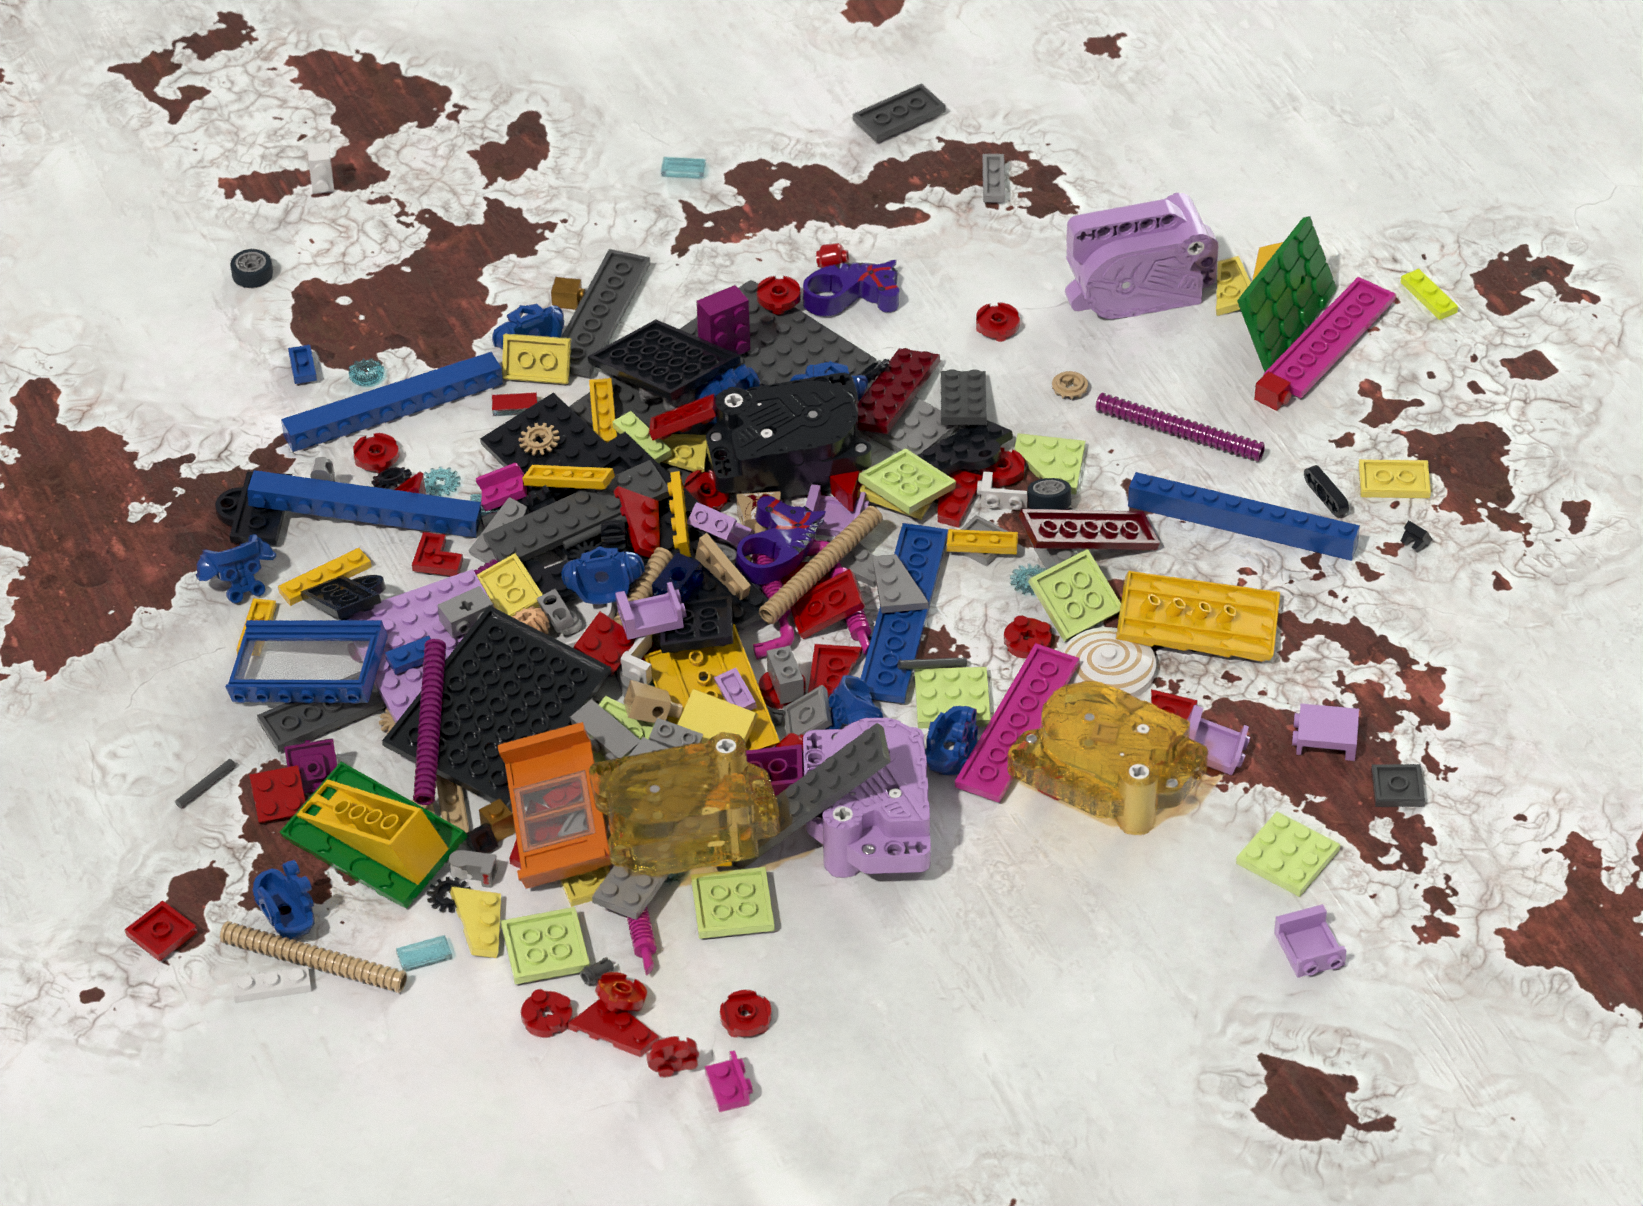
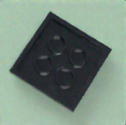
[660,595,734,653]

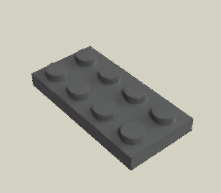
[853,83,946,143]
[941,369,987,425]

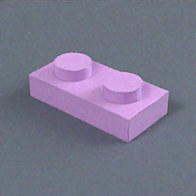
[714,668,757,710]

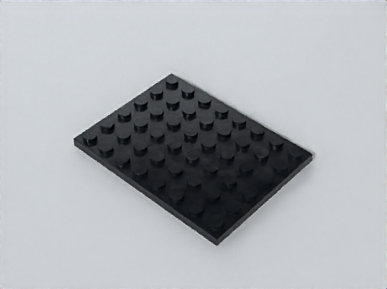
[382,605,611,808]

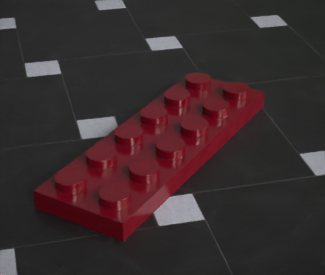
[858,348,941,434]
[1018,509,1160,550]

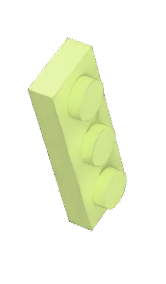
[612,411,672,463]

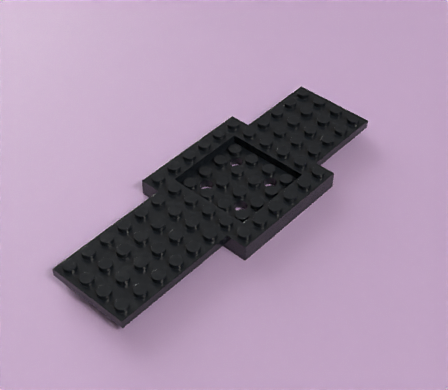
[480,392,769,632]

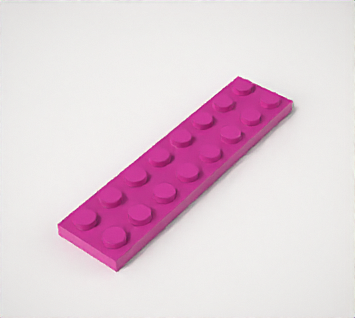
[1263,277,1396,398]
[955,643,1079,803]

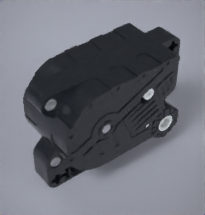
[706,372,872,499]

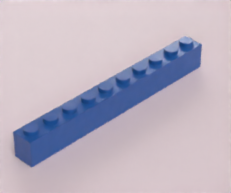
[281,352,503,452]
[247,470,481,538]
[1128,472,1360,561]

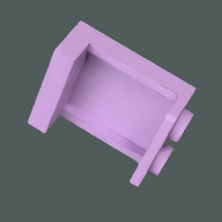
[805,484,870,537]
[687,503,754,548]
[615,582,686,639]
[1292,704,1359,761]
[1177,705,1250,775]
[1274,904,1347,978]

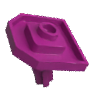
[284,738,337,793]

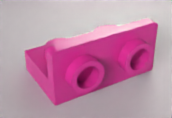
[476,463,527,512]
[705,1050,753,1113]

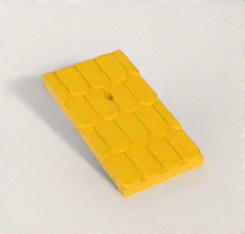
[1116,571,1280,662]
[644,624,780,770]

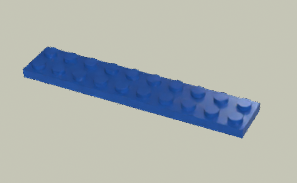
[860,523,948,704]

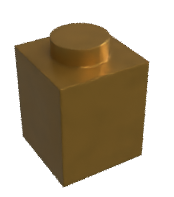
[551,277,585,310]
[479,799,515,842]

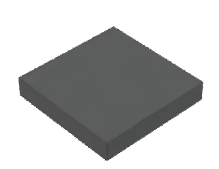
[1371,764,1425,807]

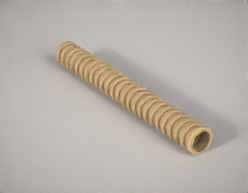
[759,506,883,624]
[613,547,674,626]
[220,921,407,993]

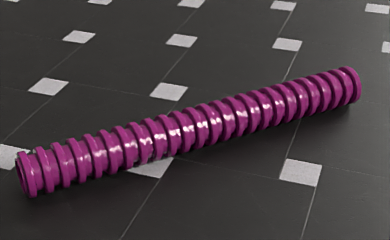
[1095,392,1265,462]
[413,639,446,805]

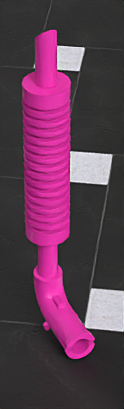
[806,539,871,656]
[752,553,795,659]
[608,843,657,975]

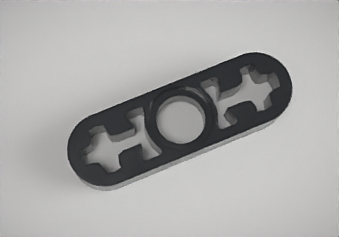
[1304,465,1349,517]

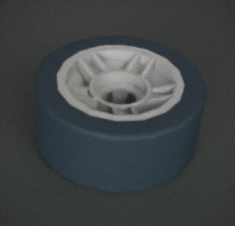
[230,249,273,288]
[1027,478,1071,510]

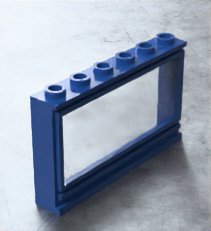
[225,620,388,703]

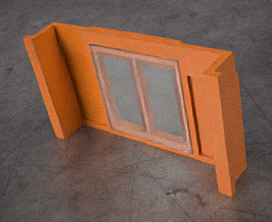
[498,722,612,889]

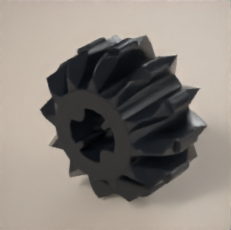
[601,519,628,552]

